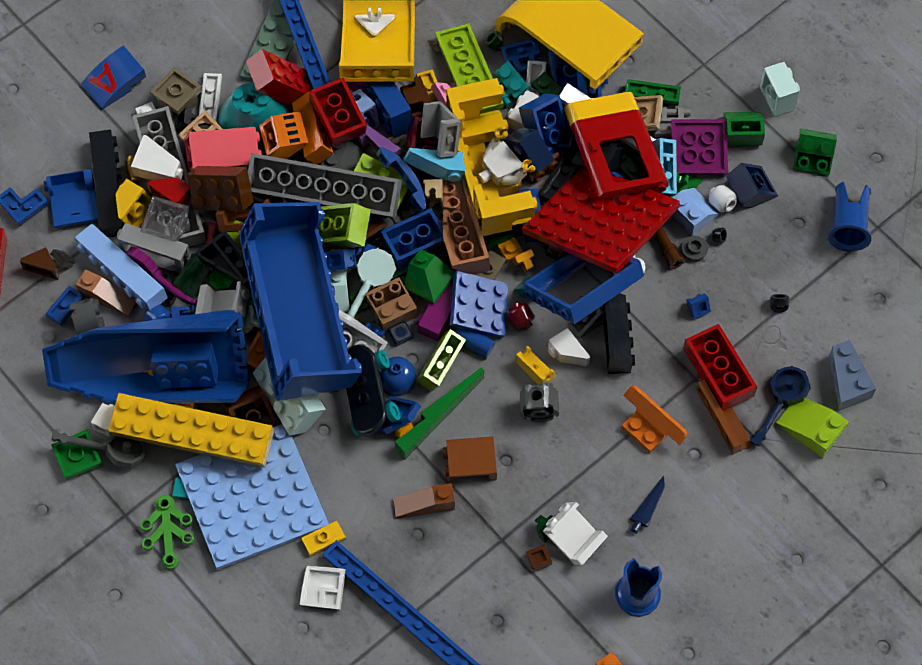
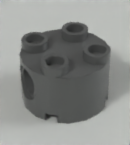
[70,298,105,335]
[520,382,559,422]

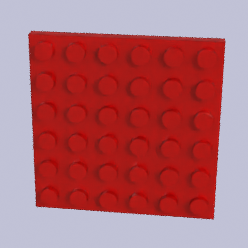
[522,166,680,274]

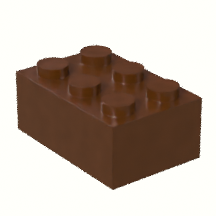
[187,166,254,211]

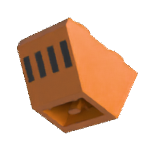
[259,112,309,159]

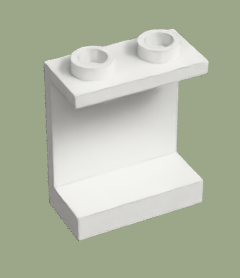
[543,502,608,565]

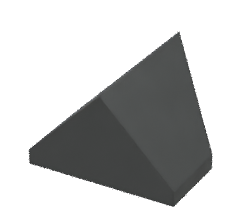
[568,296,604,338]

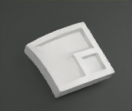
[300,566,346,610]

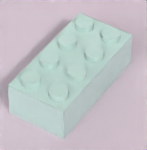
[253,357,326,436]

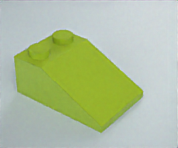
[775,398,849,458]

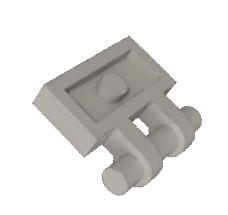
[654,107,691,137]

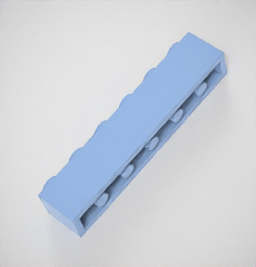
[75,224,168,311]

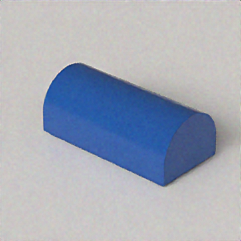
[455,328,495,359]

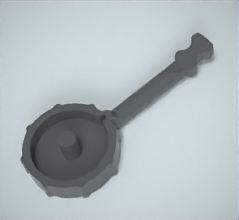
[51,430,147,469]

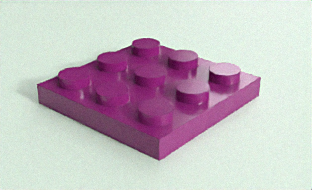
[670,119,729,175]

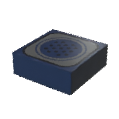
[388,320,414,346]

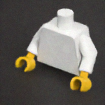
[478,127,535,186]

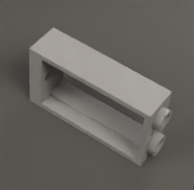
[117,223,192,277]

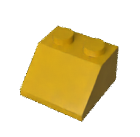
[115,179,157,228]

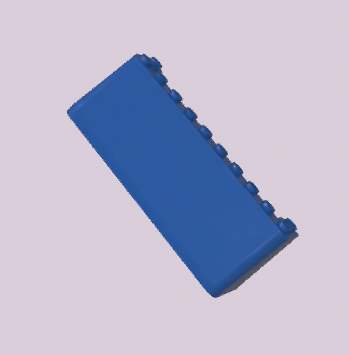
[240,202,362,401]

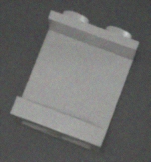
[420,101,461,158]
[195,281,250,324]

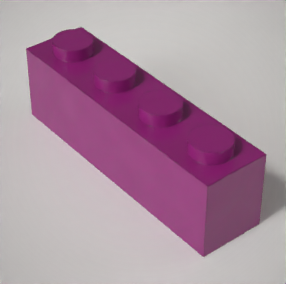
[416,266,462,342]

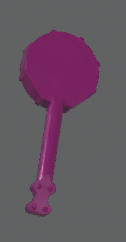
[125,247,198,307]

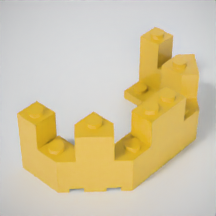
[446,78,538,236]

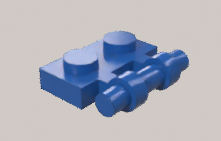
[500,38,543,75]

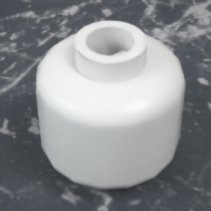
[709,185,737,213]

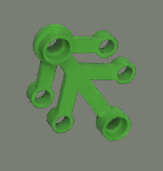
[140,495,195,571]

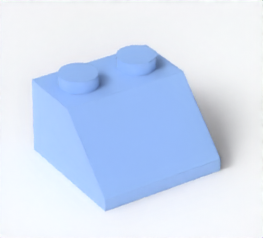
[672,188,720,236]

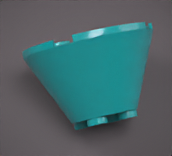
[218,81,290,152]

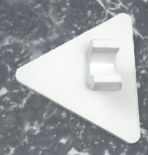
[355,8,395,36]

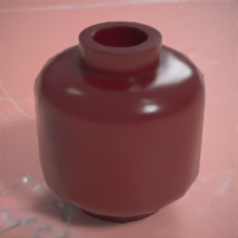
[507,302,535,331]

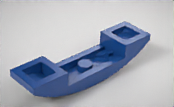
[376,147,426,214]

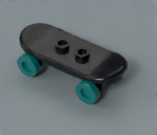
[346,344,400,437]

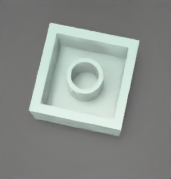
[760,62,800,116]

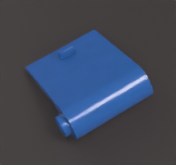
[43,169,99,228]

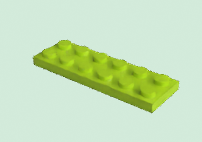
[435,23,504,114]

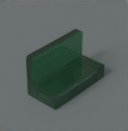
[173,253,214,299]

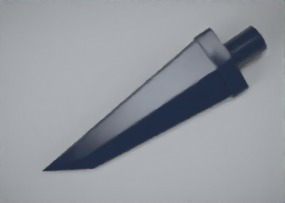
[630,475,665,534]

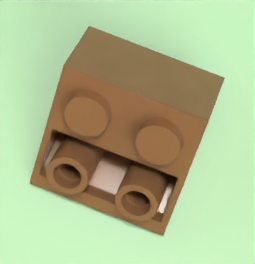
[365,277,417,332]

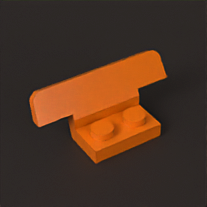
[621,385,687,453]

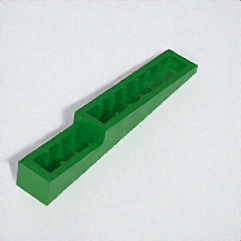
[395,367,484,460]

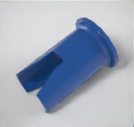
[828,182,871,251]
[615,558,662,617]

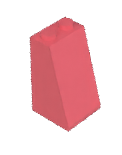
[184,127,262,173]

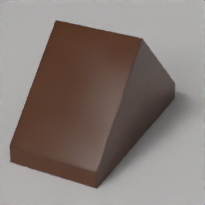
[20,247,60,280]

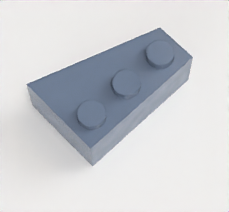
[829,340,876,411]

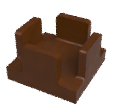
[400,76,431,120]

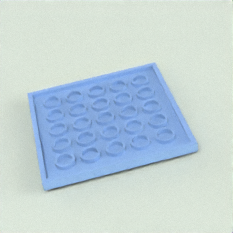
[175,424,329,570]

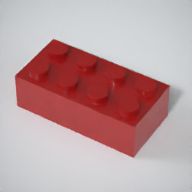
[246,49,313,107]
[683,324,757,411]

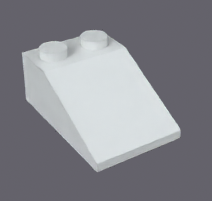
[339,310,387,353]

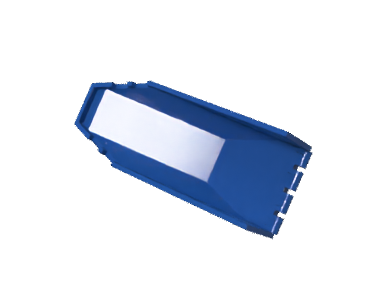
[42,310,250,404]

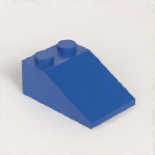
[519,93,568,155]

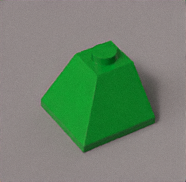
[404,249,454,304]

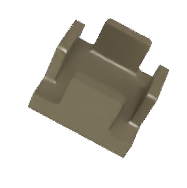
[150,67,202,117]

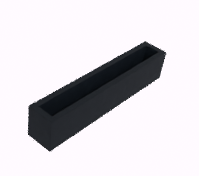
[89,129,124,237]

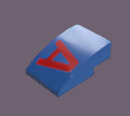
[81,45,146,110]

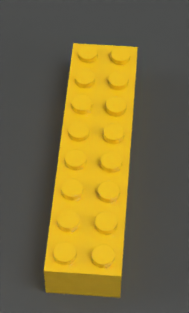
[109,393,274,468]

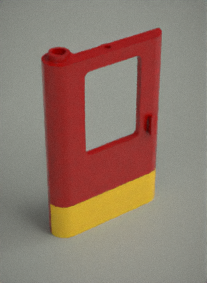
[564,92,669,199]

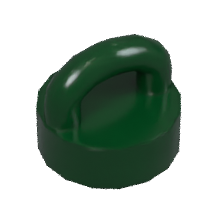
[486,31,504,51]

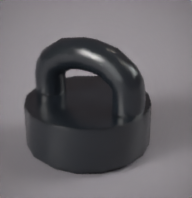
[770,294,789,313]

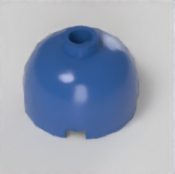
[379,357,416,396]

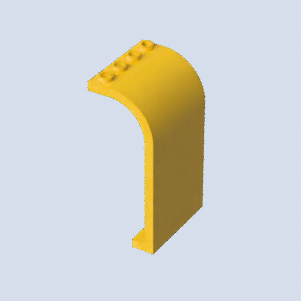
[339,0,415,82]
[494,0,644,90]

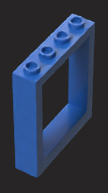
[523,253,644,324]

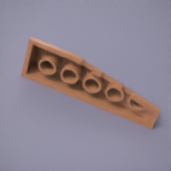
[443,175,490,275]

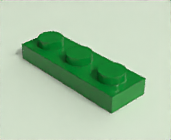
[625,79,681,106]

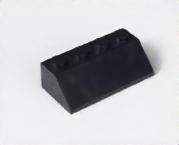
[602,293,635,374]

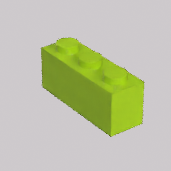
[416,329,466,392]

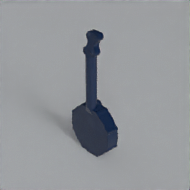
[750,366,811,447]

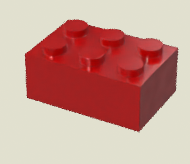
[309,77,367,147]

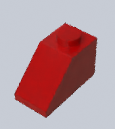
[147,178,191,212]

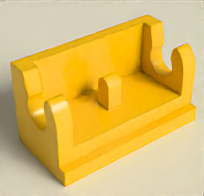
[516,346,556,385]

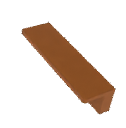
[696,379,752,455]

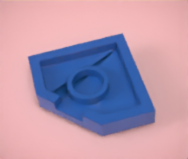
[376,396,421,434]

